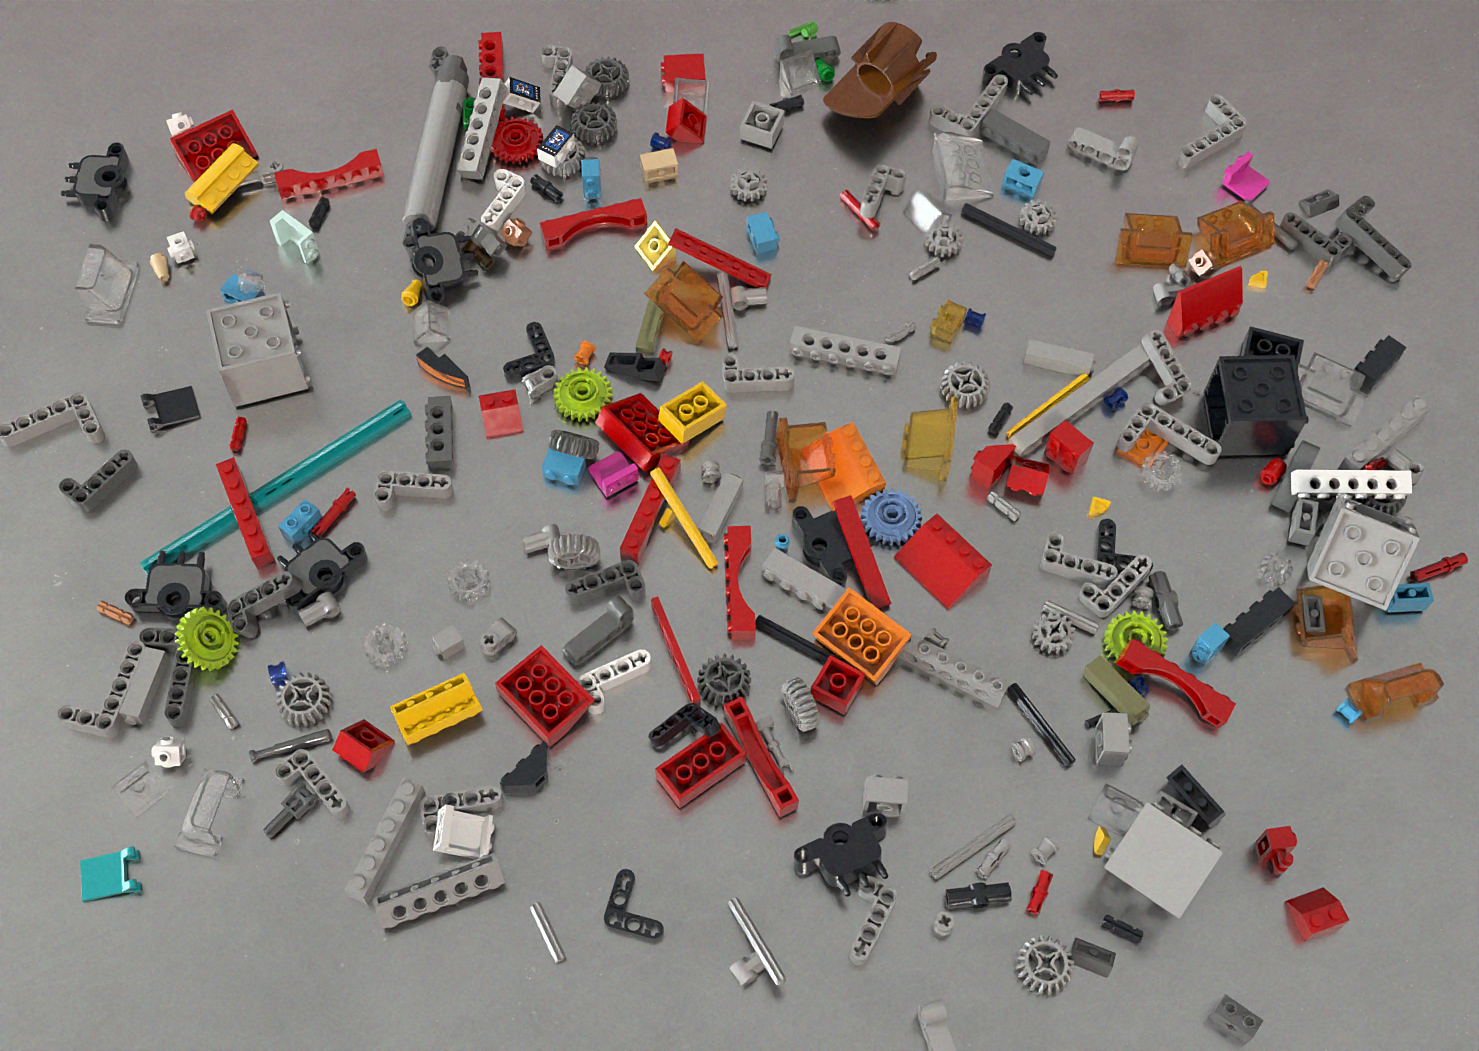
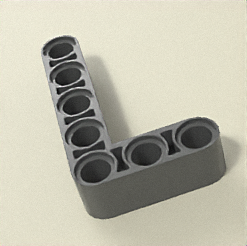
[1335,196,1412,280]
[139,627,198,728]

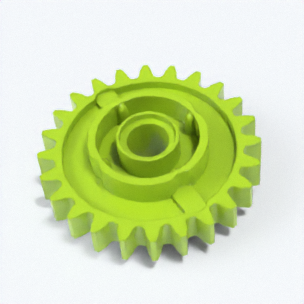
[553,367,613,422]
[174,607,239,671]
[1103,610,1169,668]

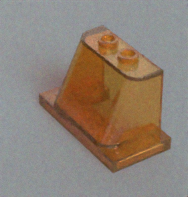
[1197,200,1274,266]
[1115,213,1193,267]
[644,261,723,342]
[776,417,836,502]
[1295,585,1358,661]
[1347,663,1444,722]

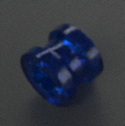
[268,661,289,685]
[1128,676,1151,697]

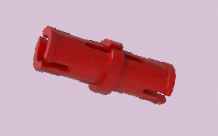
[1099,89,1135,102]
[1027,870,1053,915]

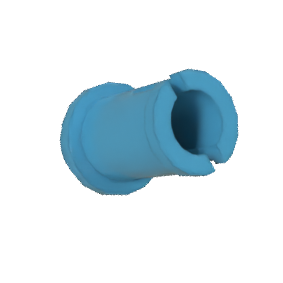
[775,534,790,554]

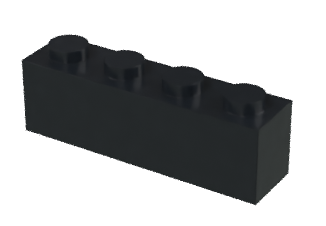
[1223,587,1296,656]

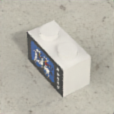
[503,77,541,113]
[537,125,575,168]

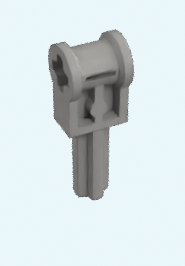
[240,159,284,186]

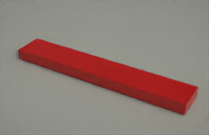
[668,228,772,289]
[832,495,892,609]
[651,596,701,706]

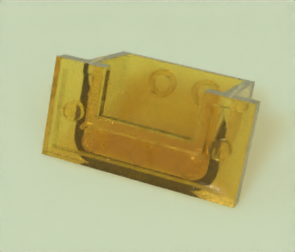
[902,396,959,480]

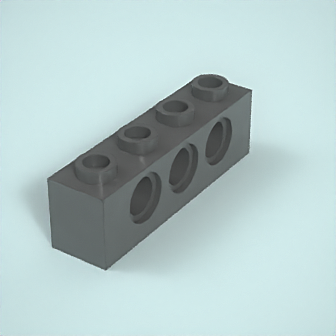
[425,396,454,471]

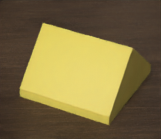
[634,221,676,271]

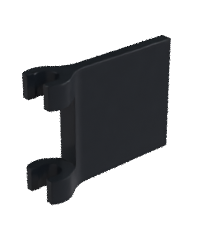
[140,386,201,432]

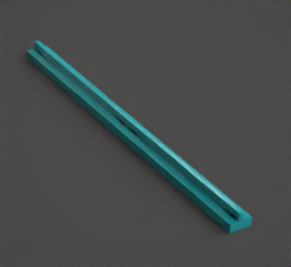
[140,400,412,575]

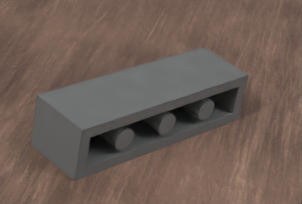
[980,109,1051,165]

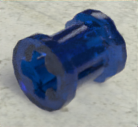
[650,132,672,150]
[964,308,986,329]
[1104,387,1128,411]

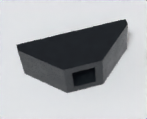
[500,741,549,793]

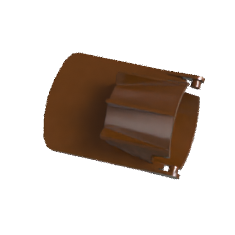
[823,22,937,118]

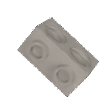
[1154,791,1198,829]

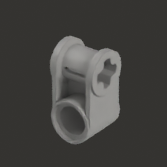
[522,365,559,398]
[480,618,517,656]

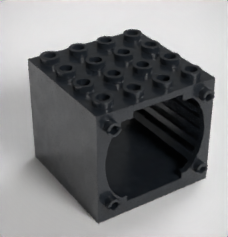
[1203,355,1309,456]

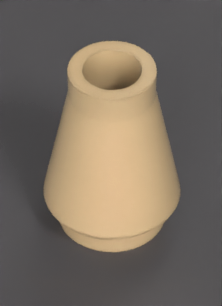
[150,253,170,281]

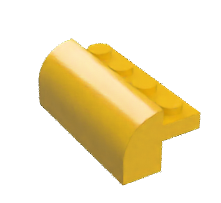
[185,143,259,214]
[389,673,483,746]

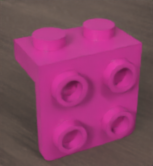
[1222,151,1270,201]
[588,451,639,497]

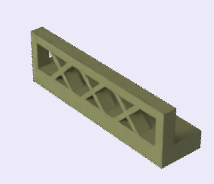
[635,282,670,354]

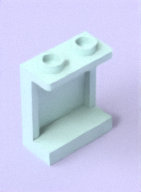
[270,210,320,264]

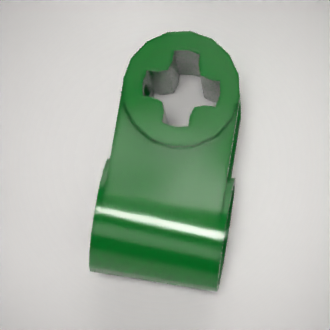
[463,97,476,131]

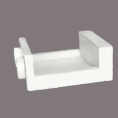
[433,804,494,859]

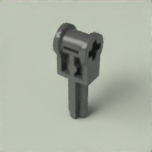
[263,783,318,838]

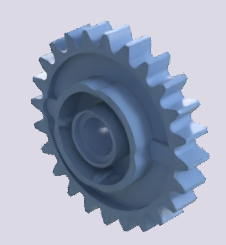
[861,488,923,546]

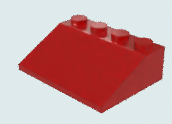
[170,109,259,183]
[1167,266,1243,338]
[595,393,690,471]
[894,513,992,609]
[495,645,595,747]

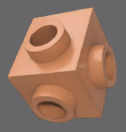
[500,218,532,246]
[1189,249,1221,280]

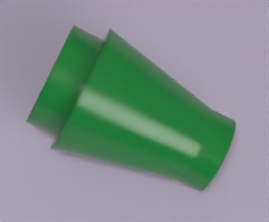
[815,58,835,82]

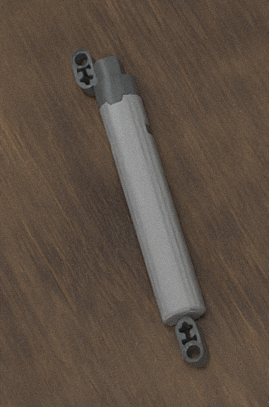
[402,46,469,259]

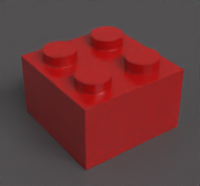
[1044,420,1094,475]
[810,655,865,715]

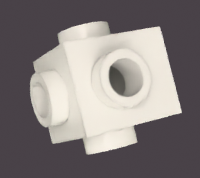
[166,112,194,137]
[167,231,195,264]
[152,736,186,768]

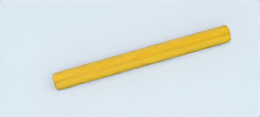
[1006,373,1090,439]
[650,468,718,569]

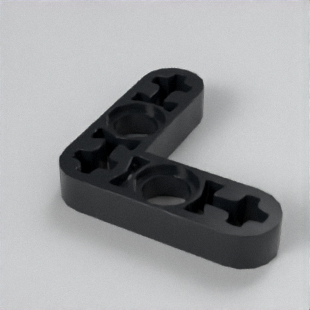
[503,322,555,380]
[1096,519,1153,576]
[648,703,721,747]
[604,869,664,942]

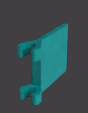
[80,847,141,902]

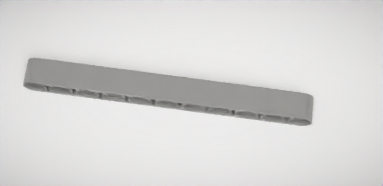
[1008,340,1163,457]

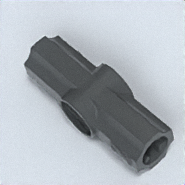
[1148,571,1183,631]

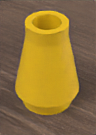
[401,279,422,306]

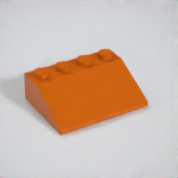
[801,422,886,512]
[812,587,912,686]

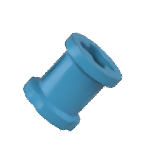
[1336,698,1363,724]

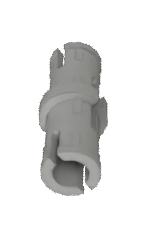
[1169,264,1191,287]
[976,839,1011,879]

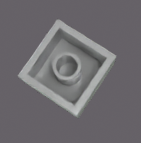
[553,65,602,109]
[740,101,784,149]
[1095,712,1132,767]
[862,775,908,817]

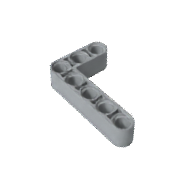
[929,75,1008,141]
[1177,94,1247,169]
[0,392,105,447]
[1117,402,1221,465]
[57,641,145,738]

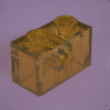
[930,300,967,344]

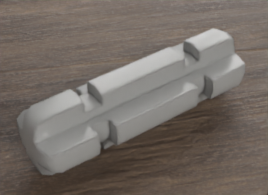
[909,257,941,280]
[884,321,916,345]
[987,491,1021,521]
[210,694,239,729]

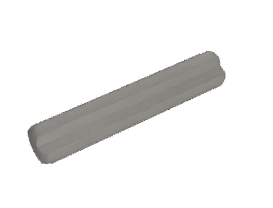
[1043,600,1099,634]
[530,902,566,963]

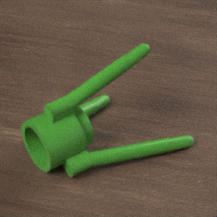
[788,20,818,40]

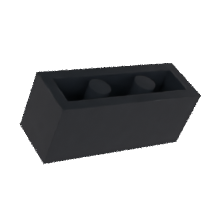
[1353,335,1407,391]
[1166,764,1226,828]

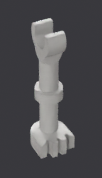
[755,716,794,776]

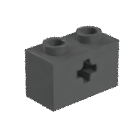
[1208,994,1264,1044]

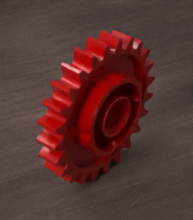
[491,116,544,165]

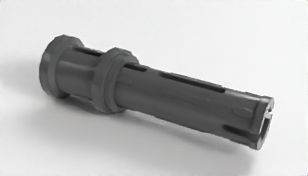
[759,411,779,465]

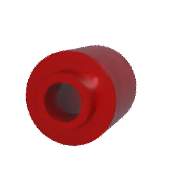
[1260,458,1287,485]

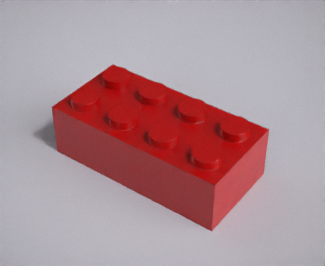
[655,722,746,808]

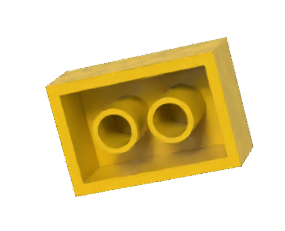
[658,381,727,444]

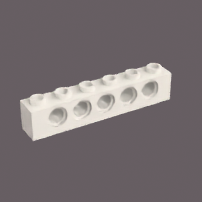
[1291,470,1412,499]

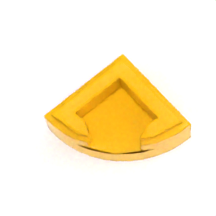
[1247,271,1268,289]
[1088,496,1112,516]
[659,507,676,528]
[1094,826,1111,856]

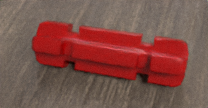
[229,417,247,452]
[1364,457,1387,470]

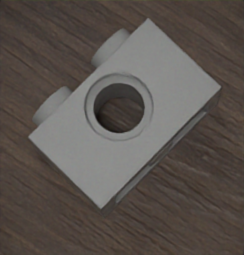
[1288,498,1319,545]

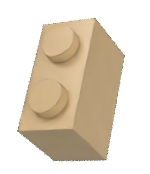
[640,148,678,182]

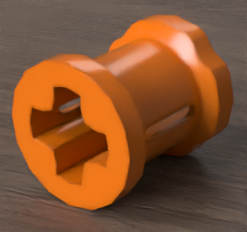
[573,341,596,365]

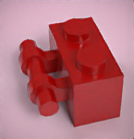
[1255,826,1297,874]

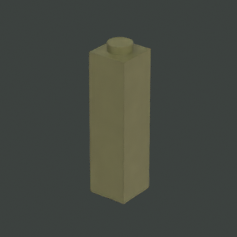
[1083,656,1150,725]

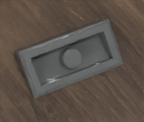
[1299,189,1339,217]
[1302,595,1326,637]
[1068,937,1116,977]

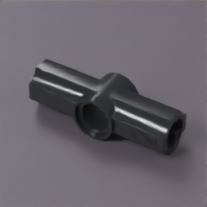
[945,882,1012,909]

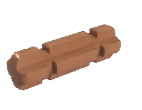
[1306,259,1329,289]
[96,601,134,625]

